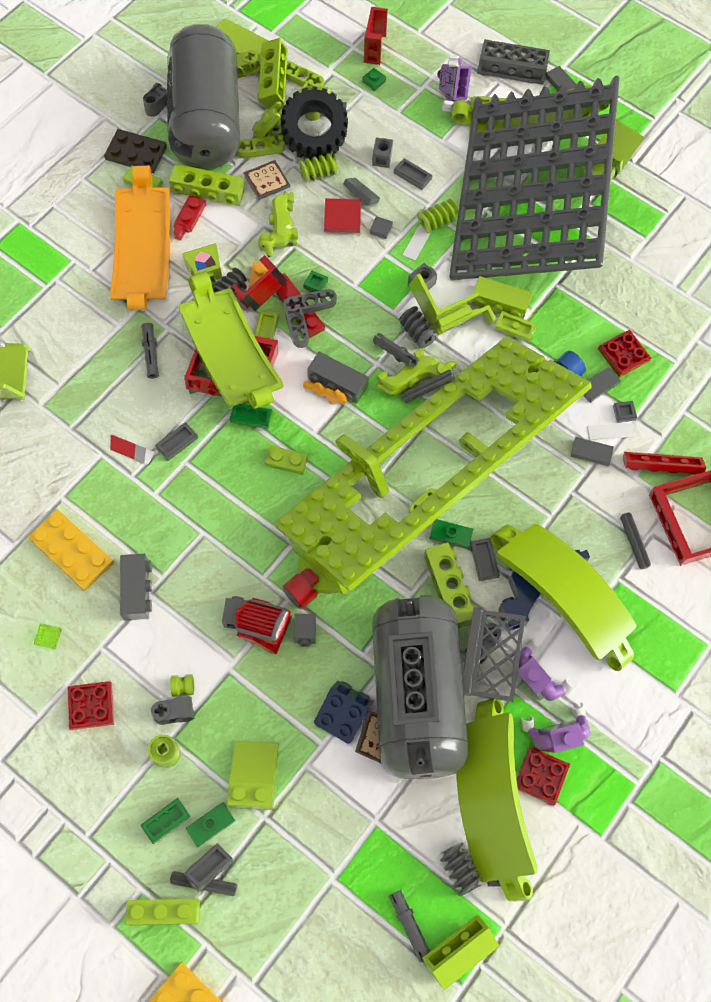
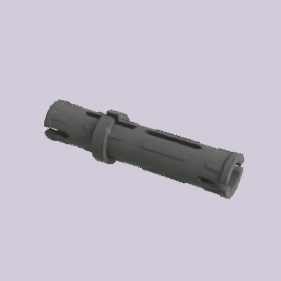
[141,323,159,379]
[373,333,418,368]
[388,890,430,962]

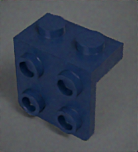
[314,681,375,744]

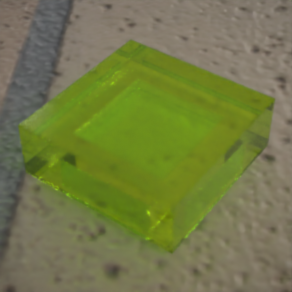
[34,623,62,649]

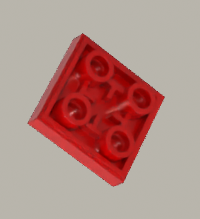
[324,198,361,233]
[598,330,651,377]
[67,681,114,730]
[516,746,570,806]

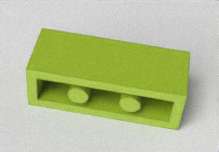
[472,276,533,319]
[125,899,200,926]
[422,915,499,990]

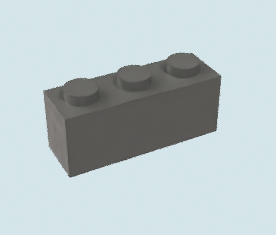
[307,351,369,403]
[120,553,152,621]

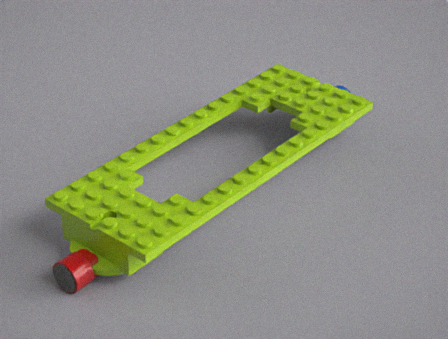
[274,336,592,610]

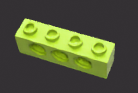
[257,38,288,110]
[169,164,245,206]
[424,542,476,628]

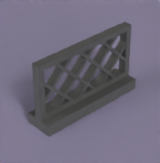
[477,39,550,84]
[462,607,526,702]

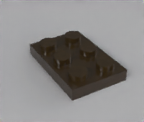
[104,129,167,173]

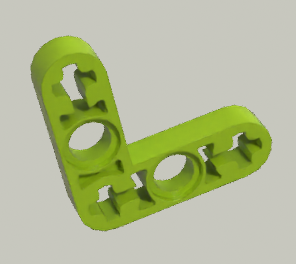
[286,61,324,93]
[236,108,285,158]
[335,434,389,498]

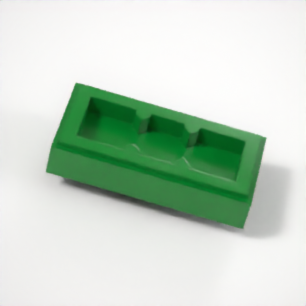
[230,404,272,429]
[429,519,473,549]
[140,797,191,844]
[186,802,236,847]

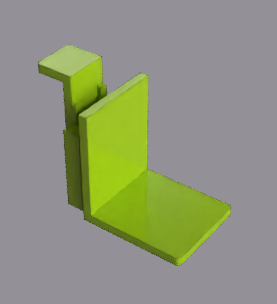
[583,119,644,180]
[409,273,496,336]
[0,343,30,401]

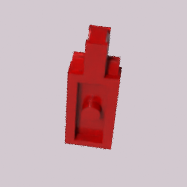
[173,194,206,240]

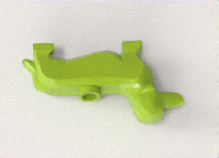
[258,191,298,258]
[376,348,457,396]

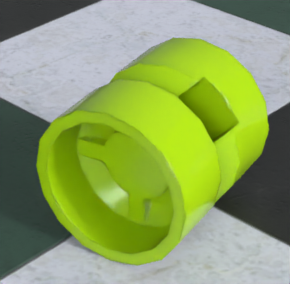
[148,735,181,768]

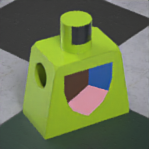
[182,243,222,285]

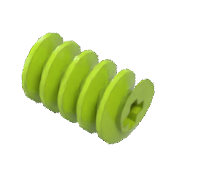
[299,153,337,182]
[417,198,458,233]

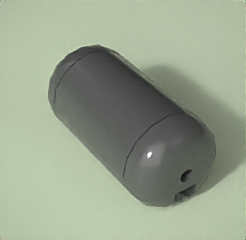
[167,24,240,169]
[372,595,469,779]

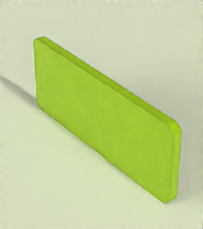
[217,19,269,62]

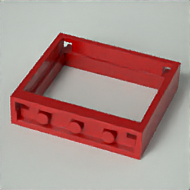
[185,335,278,403]
[649,470,711,566]

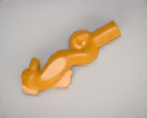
[303,381,347,405]

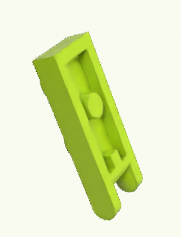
[252,101,283,139]

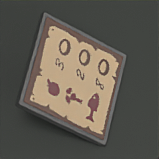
[243,160,291,200]
[355,710,381,764]

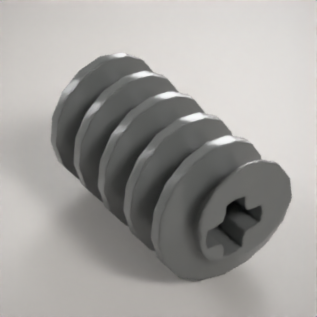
[212,267,247,297]
[399,306,436,349]
[440,842,482,896]

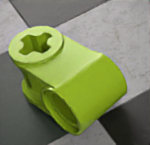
[237,50,261,78]

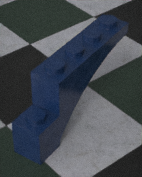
[498,550,590,631]

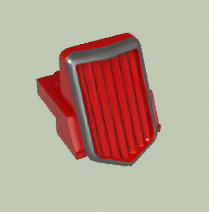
[235,597,292,654]

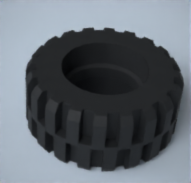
[281,86,348,161]

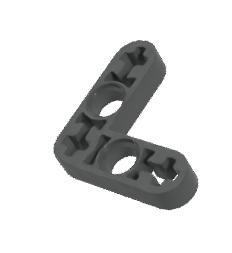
[283,289,337,348]

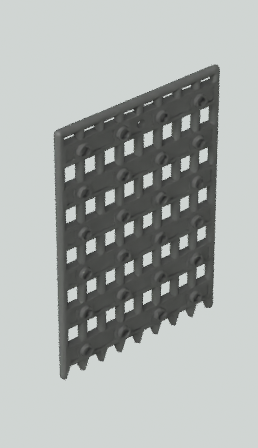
[449,75,620,280]

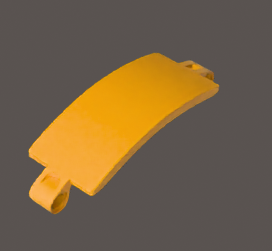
[110,166,171,310]

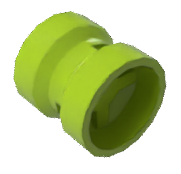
[170,674,194,697]

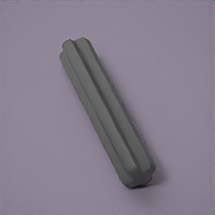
[401,370,455,403]
[620,512,651,570]
[170,871,237,896]

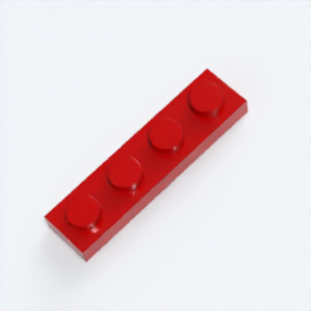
[275,273,325,338]
[623,452,707,475]

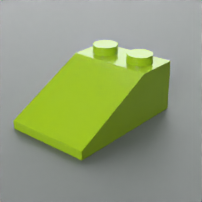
[227,741,279,810]

